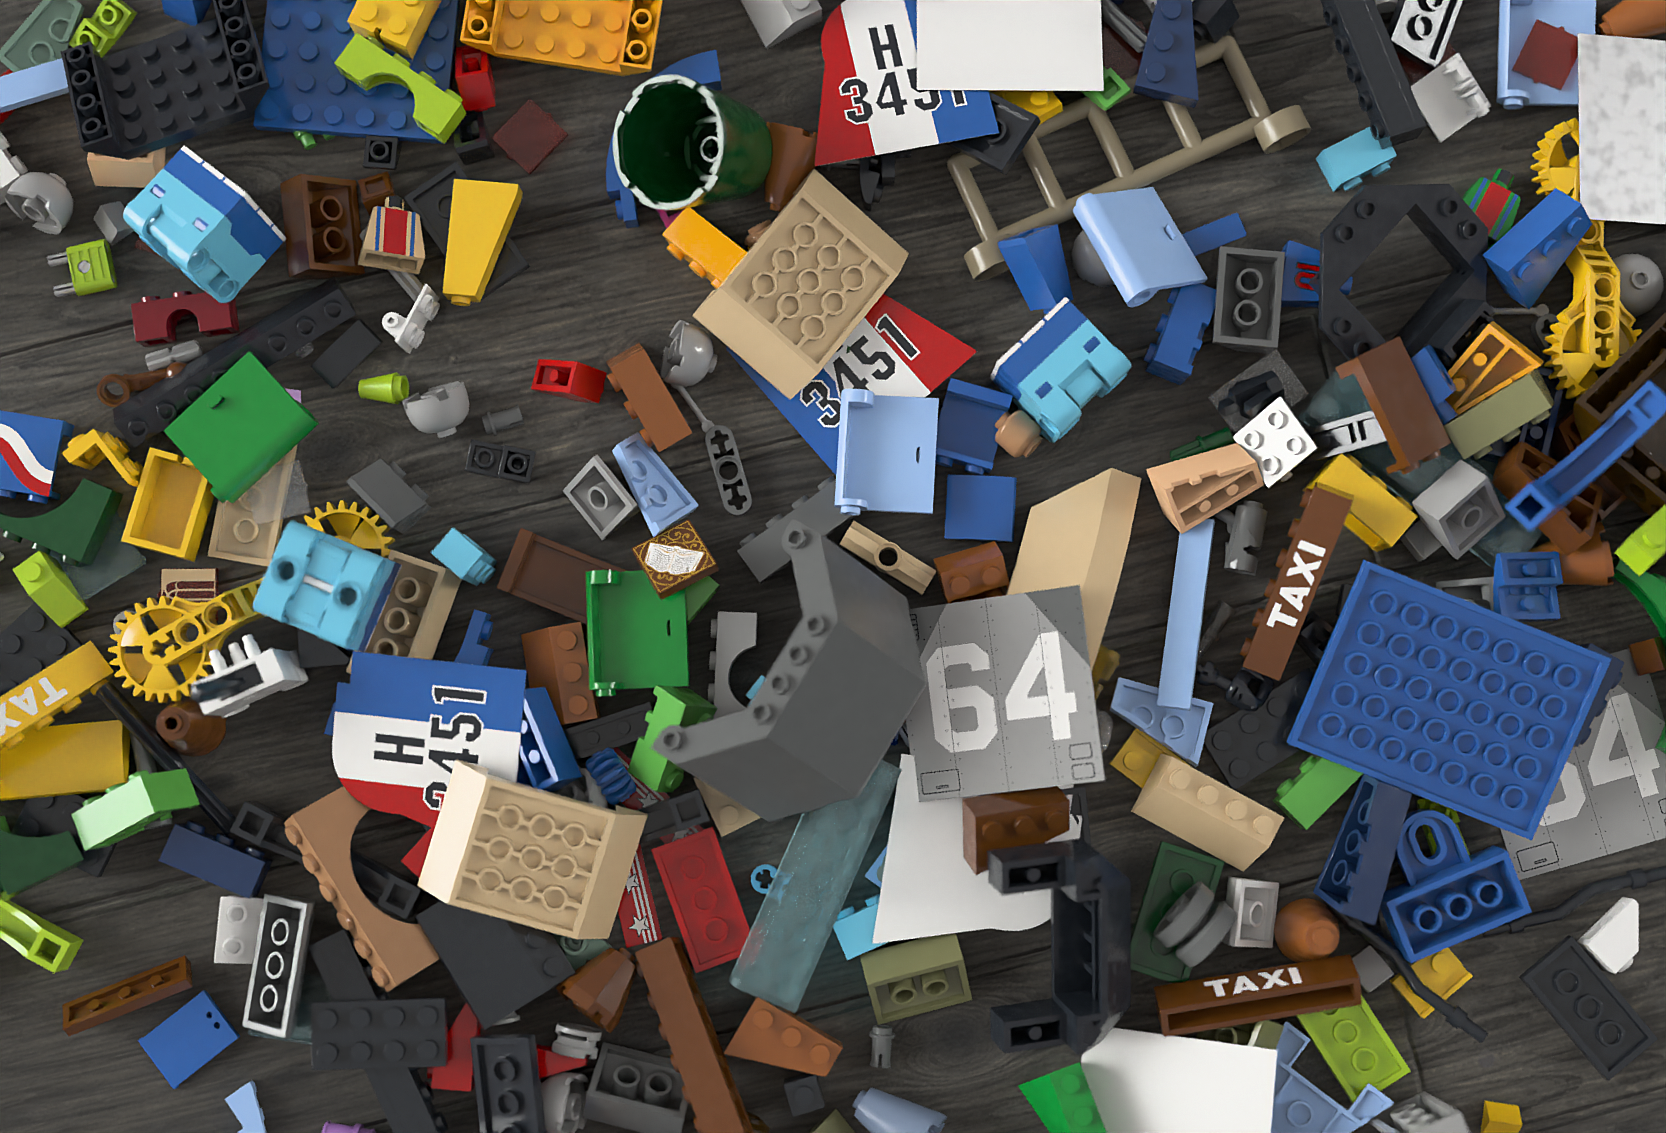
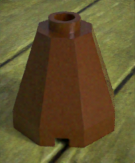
[555,947,637,1033]

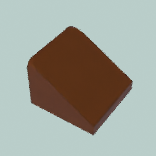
[358,171,397,216]

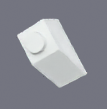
[1577,897,1639,974]

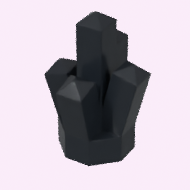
[1218,370,1285,419]

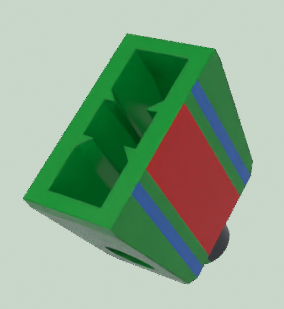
[1462,169,1521,249]

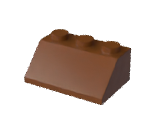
[521,622,601,726]

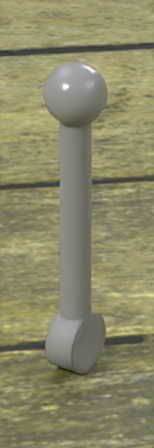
[1491,304,1549,317]
[670,384,714,433]

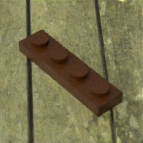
[63,955,192,1037]

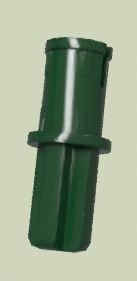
[1169,427,1234,462]

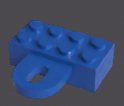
[1380,809,1532,963]

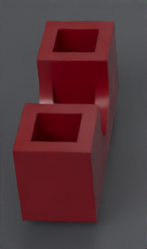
[131,291,240,347]

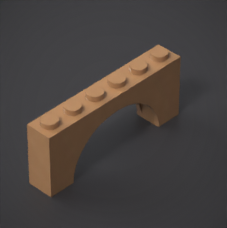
[284,786,440,992]

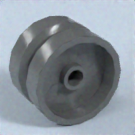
[1153,881,1237,968]

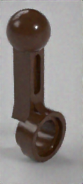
[97,362,187,407]

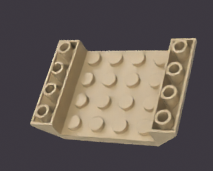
[692,169,909,400]
[417,759,648,939]

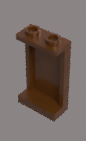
[1335,336,1451,475]
[496,528,628,624]

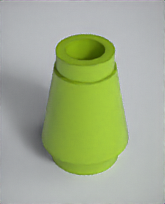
[358,372,409,404]

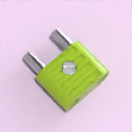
[47,239,117,297]

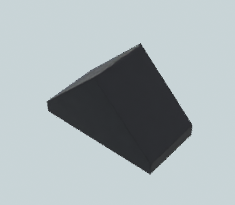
[453,111,495,165]
[1296,611,1334,667]
[297,627,352,669]

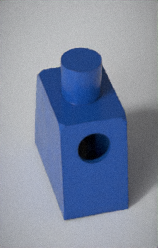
[1411,344,1457,426]

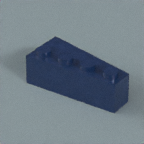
[1313,774,1412,925]

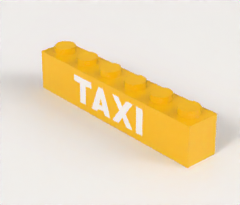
[0,640,114,750]

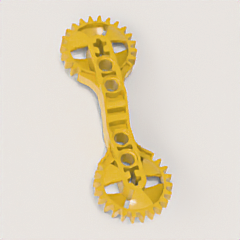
[1530,118,1642,400]
[108,500,395,703]

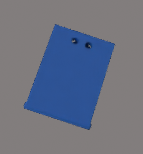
[138,990,240,1089]

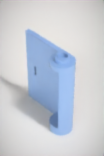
[1497,0,1596,109]
[1073,187,1208,307]
[835,389,939,515]

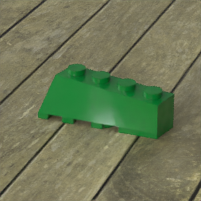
[1018,1062,1107,1133]

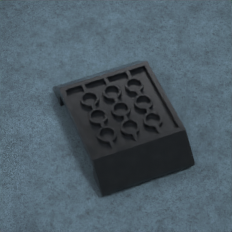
[61,0,270,160]

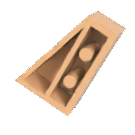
[1146,443,1264,534]

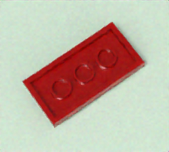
[651,826,758,973]

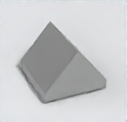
[93,201,134,245]

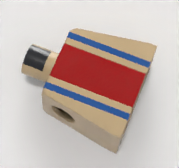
[358,196,425,274]

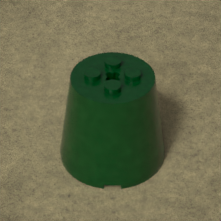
[613,75,773,210]

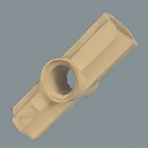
[839,521,936,595]

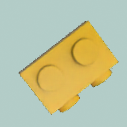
[62,429,144,487]

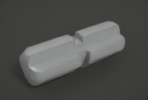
[145,340,202,371]

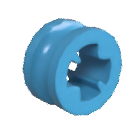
[751,864,781,894]

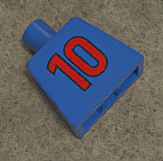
[1281,241,1353,307]

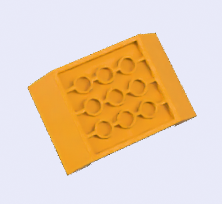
[460,0,663,76]

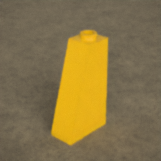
[443,179,523,306]

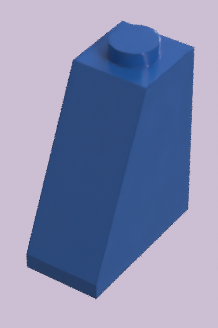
[998,224,1073,314]

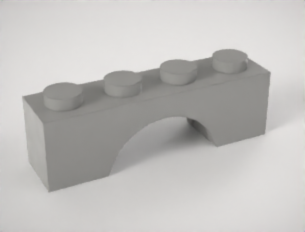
[708,611,758,719]

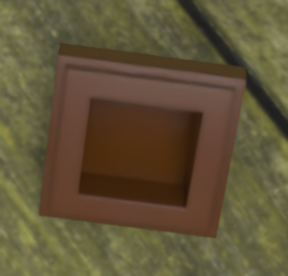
[1628,636,1666,676]

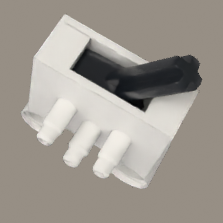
[190,634,309,718]

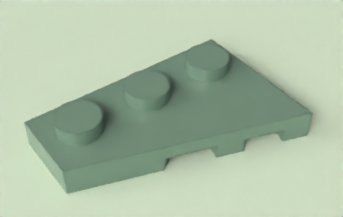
[0,0,84,100]

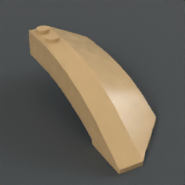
[1006,468,1142,671]

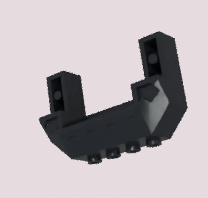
[988,838,1131,1055]

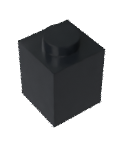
[1192,0,1240,44]
[784,1072,825,1117]

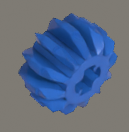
[586,747,636,805]

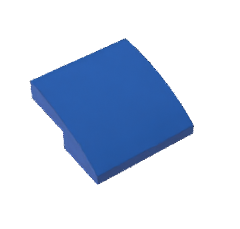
[944,475,1017,542]
[1493,552,1563,622]

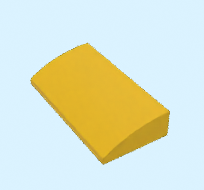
[0,720,131,801]

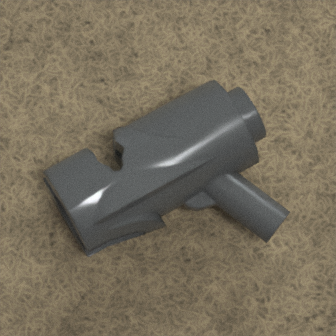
[1213,500,1268,576]

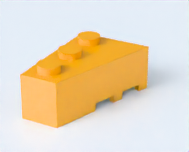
[662,208,747,289]

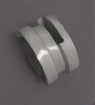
[552,1022,602,1059]

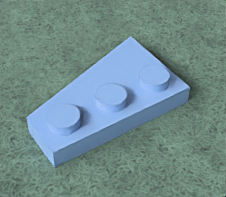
[612,432,699,537]
[1109,677,1213,767]

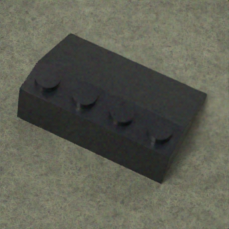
[415,900,575,1031]

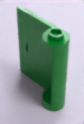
[164,351,319,504]
[585,570,690,697]

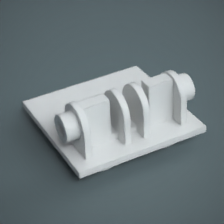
[1410,53,1491,142]
[382,284,440,354]
[1233,397,1318,488]
[214,895,264,964]

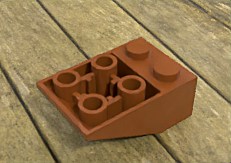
[933,541,1009,604]

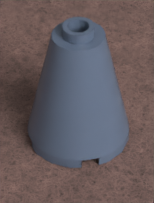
[852,1087,947,1133]

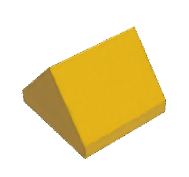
[1481,1100,1523,1133]

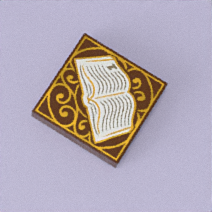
[631,519,719,600]

